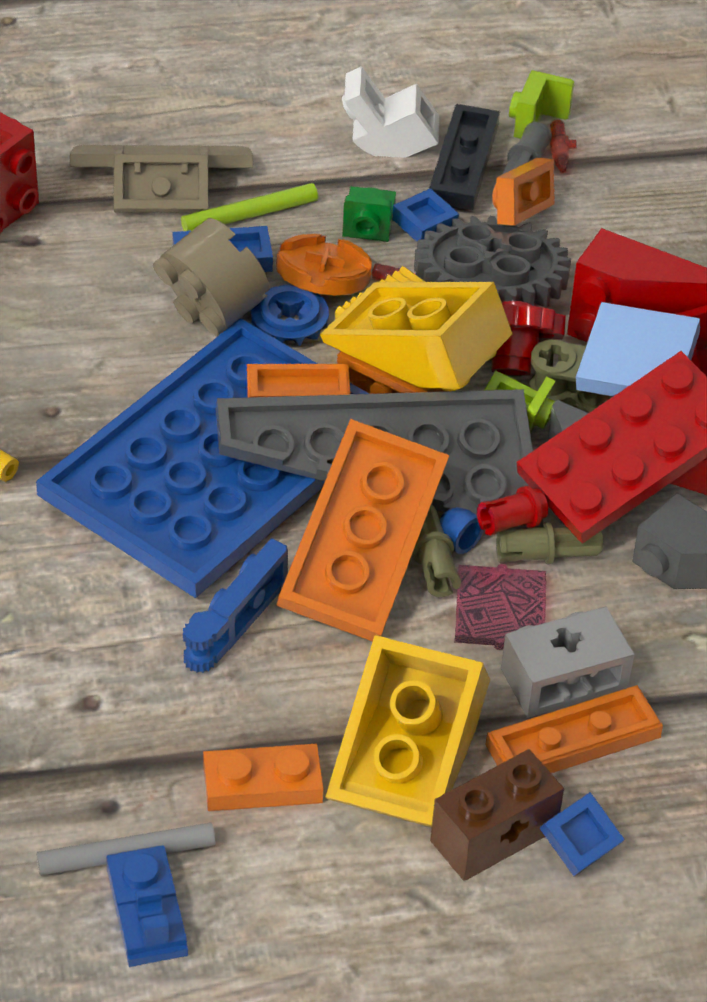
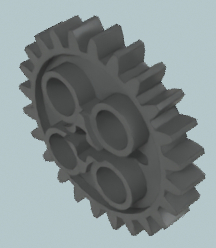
[414,216,571,307]

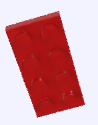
[517,351,707,544]

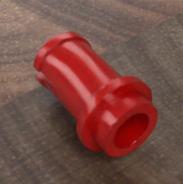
[477,486,548,536]

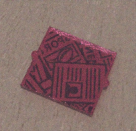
[454,564,546,650]

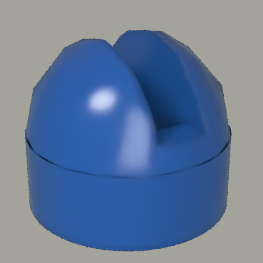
[439,507,484,554]

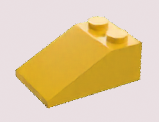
[320,282,512,391]
[325,635,490,827]

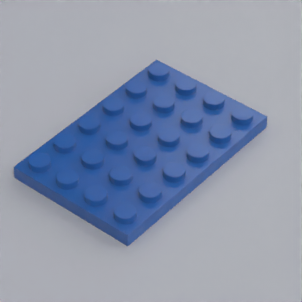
[36,318,369,598]

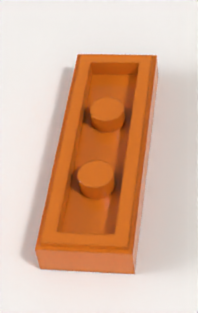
[485,685,663,773]

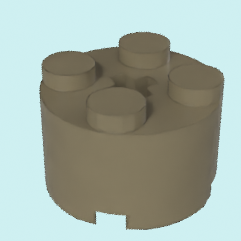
[153,218,270,336]

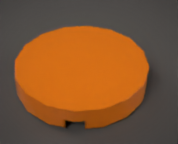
[276,234,372,296]

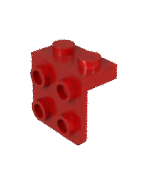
[0,112,39,234]

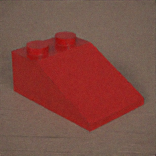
[567,228,707,342]

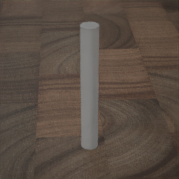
[37,822,215,876]

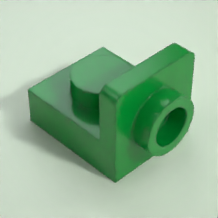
[342,186,396,242]

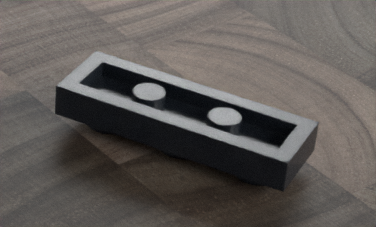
[429,104,500,210]

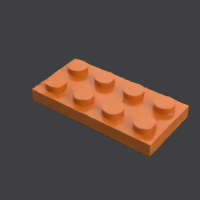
[276,419,449,642]

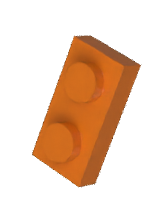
[492,158,554,226]
[203,744,323,811]

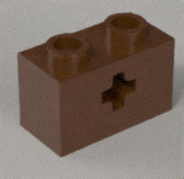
[430,749,564,881]

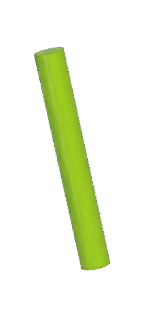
[181,183,318,231]

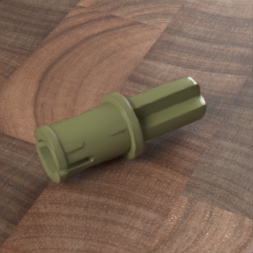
[412,505,461,597]
[496,522,603,564]

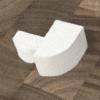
[342,66,439,158]

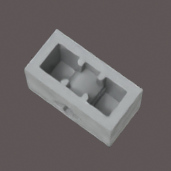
[501,606,634,718]

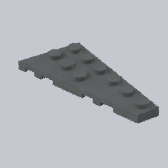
[215,389,544,529]

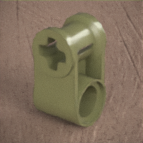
[530,339,613,412]

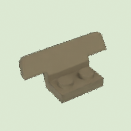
[70,145,253,213]

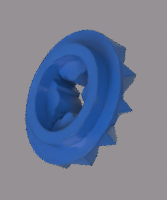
[251,285,329,346]

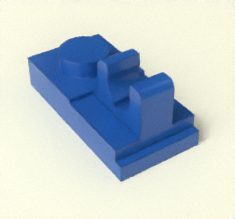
[106,845,188,967]

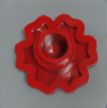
[490,301,566,376]

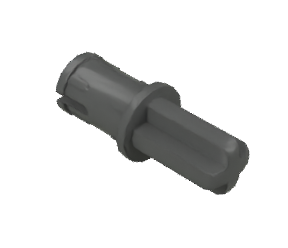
[502,122,552,174]

